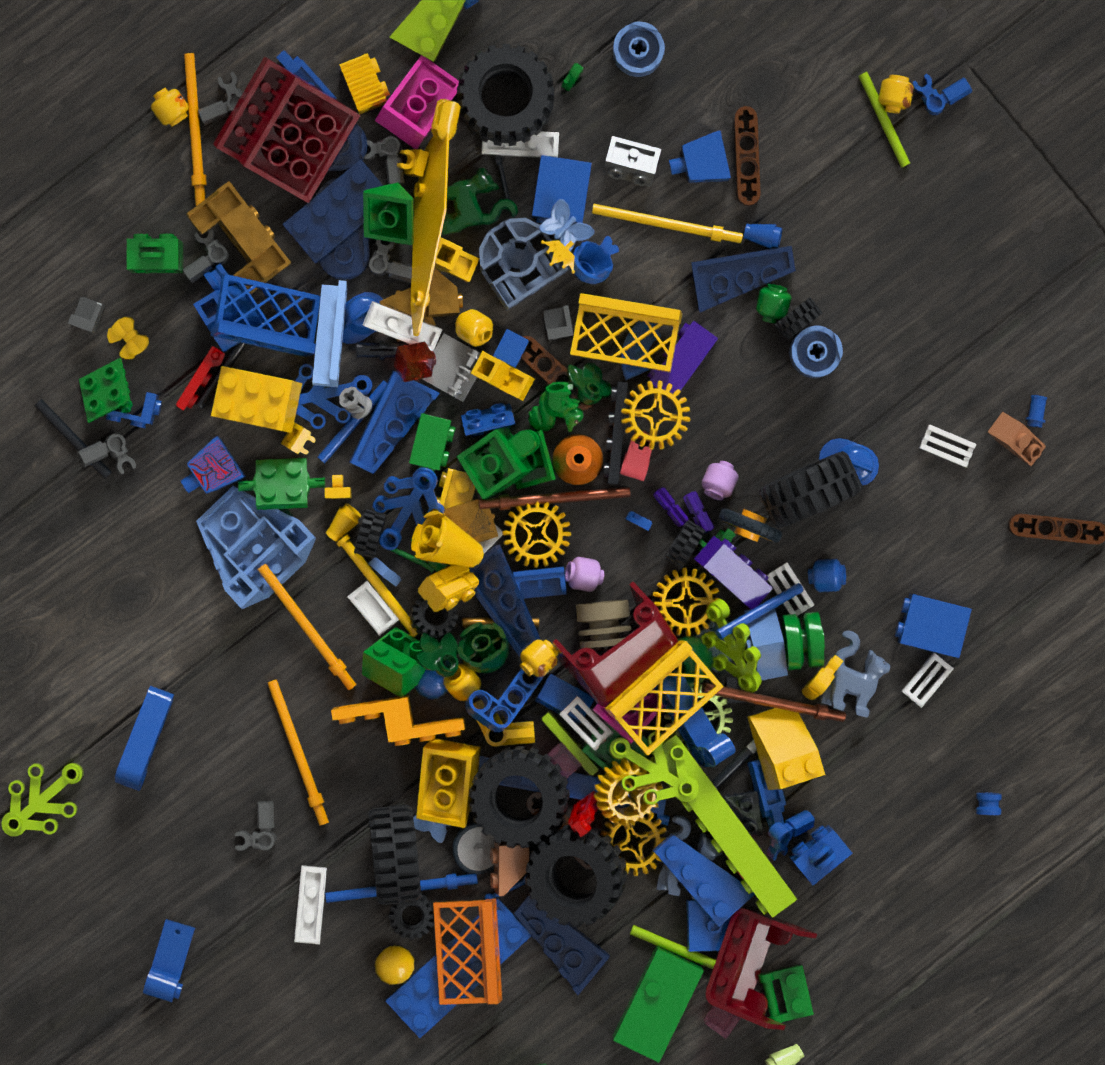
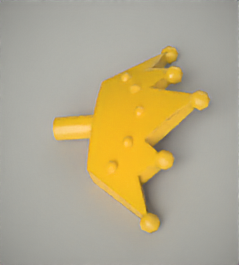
[541,240,575,274]

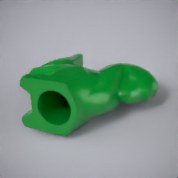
[528,382,584,432]

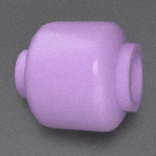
[702,461,738,500]
[565,557,604,592]

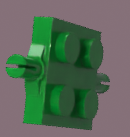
[238,458,325,510]

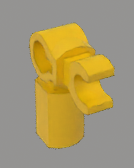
[802,655,843,700]

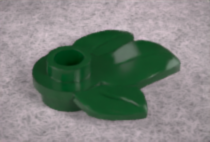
[567,362,612,405]
[416,633,459,677]

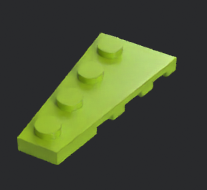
[390,0,466,62]

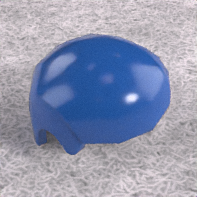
[414,663,447,700]

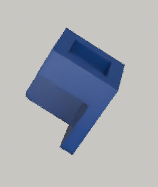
[493,329,529,369]

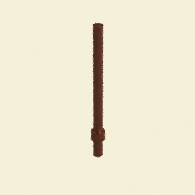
[478,487,630,510]
[701,683,846,722]

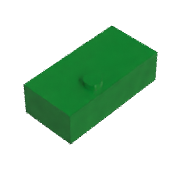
[613,946,704,1063]

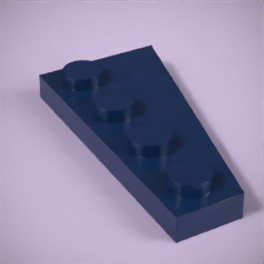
[691,246,796,313]

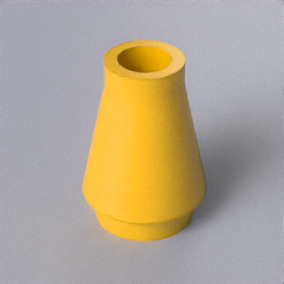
[325,503,361,542]

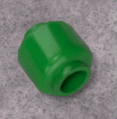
[756,284,792,323]

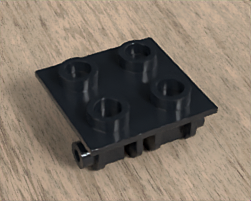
[712,790,763,839]

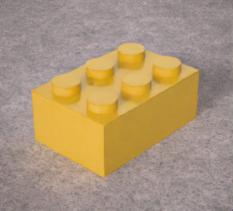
[211,366,302,433]

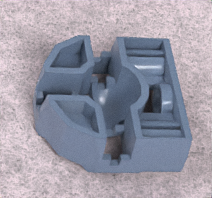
[479,218,570,311]

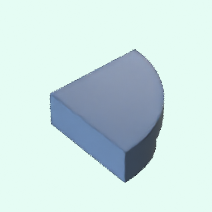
[369,557,401,586]

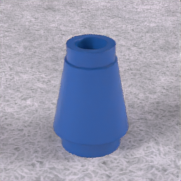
[744,224,782,249]

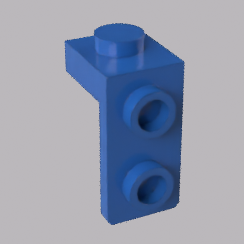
[105,392,162,428]

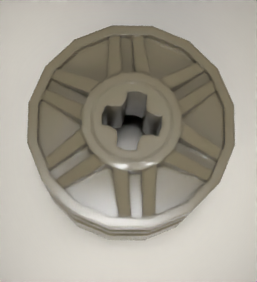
[576,600,631,651]

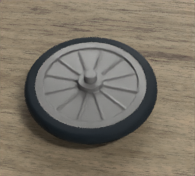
[452,822,495,875]

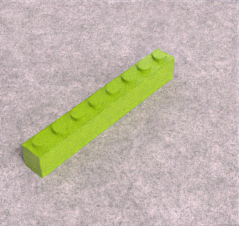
[650,733,797,918]

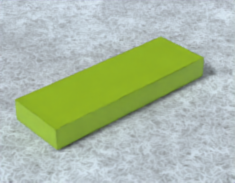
[542,710,599,775]

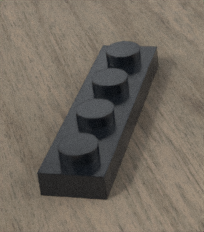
[603,382,628,484]

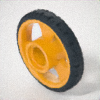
[719,509,782,543]

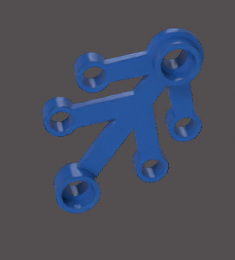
[295,364,373,429]
[373,468,445,550]

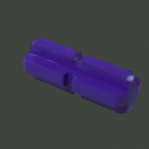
[653,487,689,527]
[683,491,714,534]

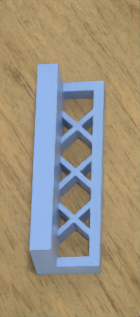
[312,280,348,387]

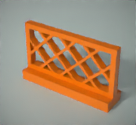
[433,899,503,1005]

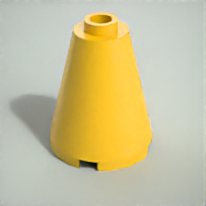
[411,511,484,568]

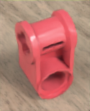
[619,431,652,481]

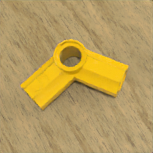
[473,700,535,747]

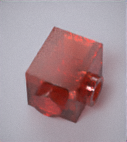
[394,341,436,382]

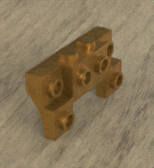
[186,181,291,294]

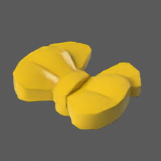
[107,316,149,359]

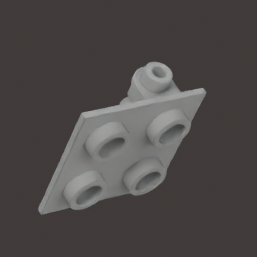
[419,333,481,402]

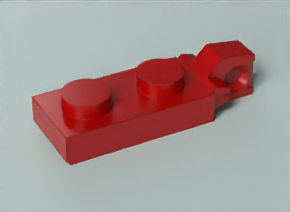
[176,346,225,411]
[568,791,598,837]

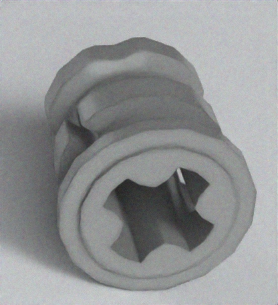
[339,387,372,419]

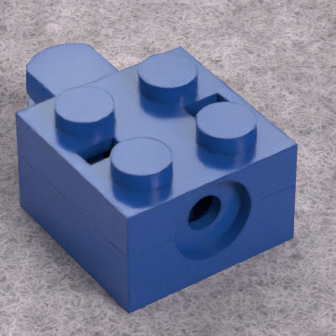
[790,825,853,885]

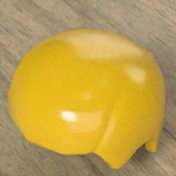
[375,946,414,985]

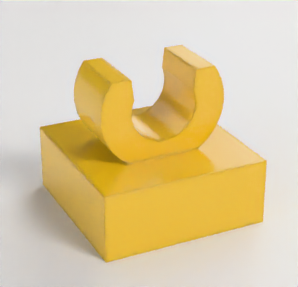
[397,149,429,177]
[281,422,316,454]
[325,475,352,499]

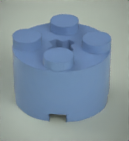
[613,22,665,77]
[789,326,843,378]

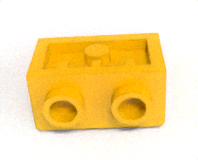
[433,468,475,515]

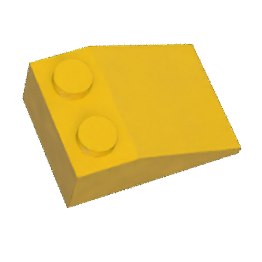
[747,708,825,790]
[416,738,481,828]

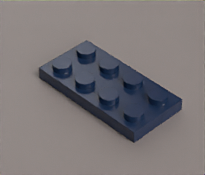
[283,159,383,264]

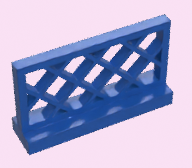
[210,274,321,357]

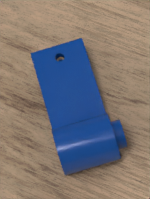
[143,919,195,1002]

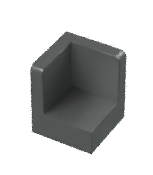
[68,297,105,334]
[543,305,573,341]

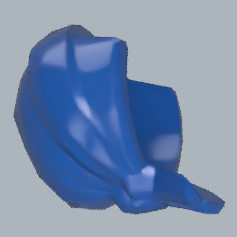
[573,236,619,284]

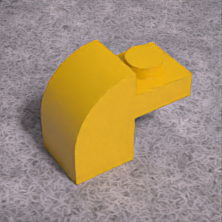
[434,238,479,282]
[470,351,535,401]

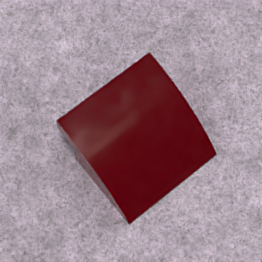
[213,56,361,203]

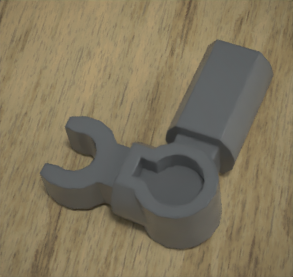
[198,72,242,126]
[363,136,405,185]
[183,228,229,284]
[369,239,412,283]
[77,434,136,475]
[235,801,277,851]

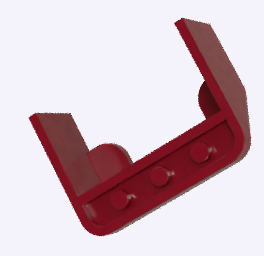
[553,582,678,707]
[706,908,817,1030]

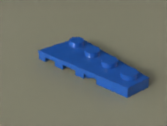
[350,371,440,474]
[652,834,755,927]

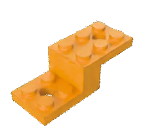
[331,695,465,746]

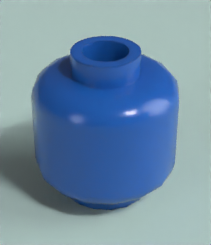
[808,559,846,592]

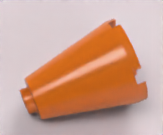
[552,434,603,485]

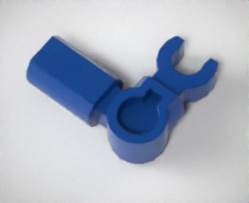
[912,74,972,115]
[767,810,815,861]

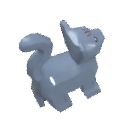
[820,631,890,718]
[656,815,722,900]

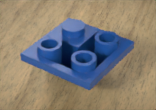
[193,284,266,352]

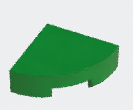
[561,63,584,92]

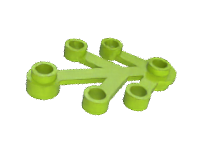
[701,599,762,693]
[609,732,699,805]
[1,763,83,836]

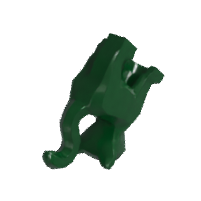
[442,168,518,235]

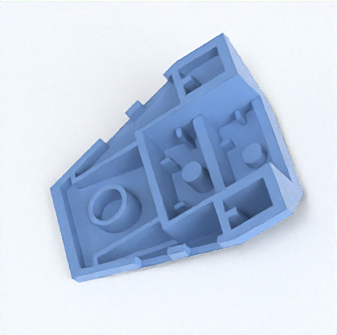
[196,486,316,609]

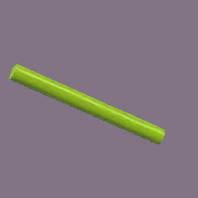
[858,72,910,168]
[630,925,716,969]

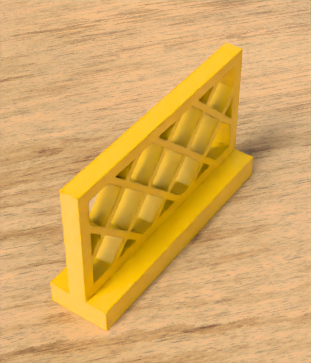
[570,293,682,373]
[604,640,723,755]

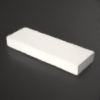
[482,132,559,158]
[362,301,442,353]
[294,865,327,944]

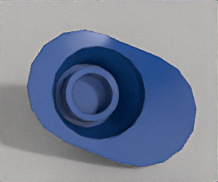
[343,292,384,344]
[819,438,879,485]

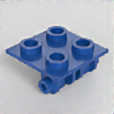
[461,403,515,437]

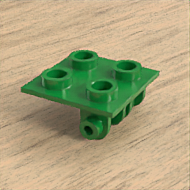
[79,358,133,423]

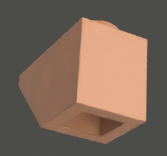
[988,412,1046,466]
[490,841,529,896]

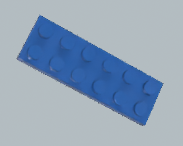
[386,897,531,1038]

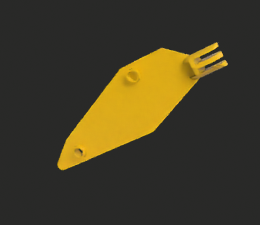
[411,99,461,336]

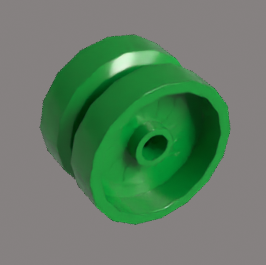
[782,612,825,670]

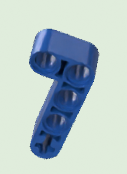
[465,668,544,732]
[654,669,736,767]
[115,686,175,791]

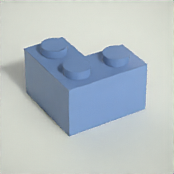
[744,608,788,680]

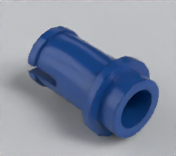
[1025,395,1047,428]

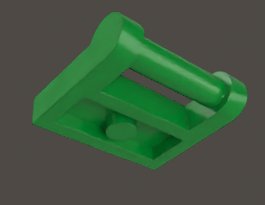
[758,964,814,1023]

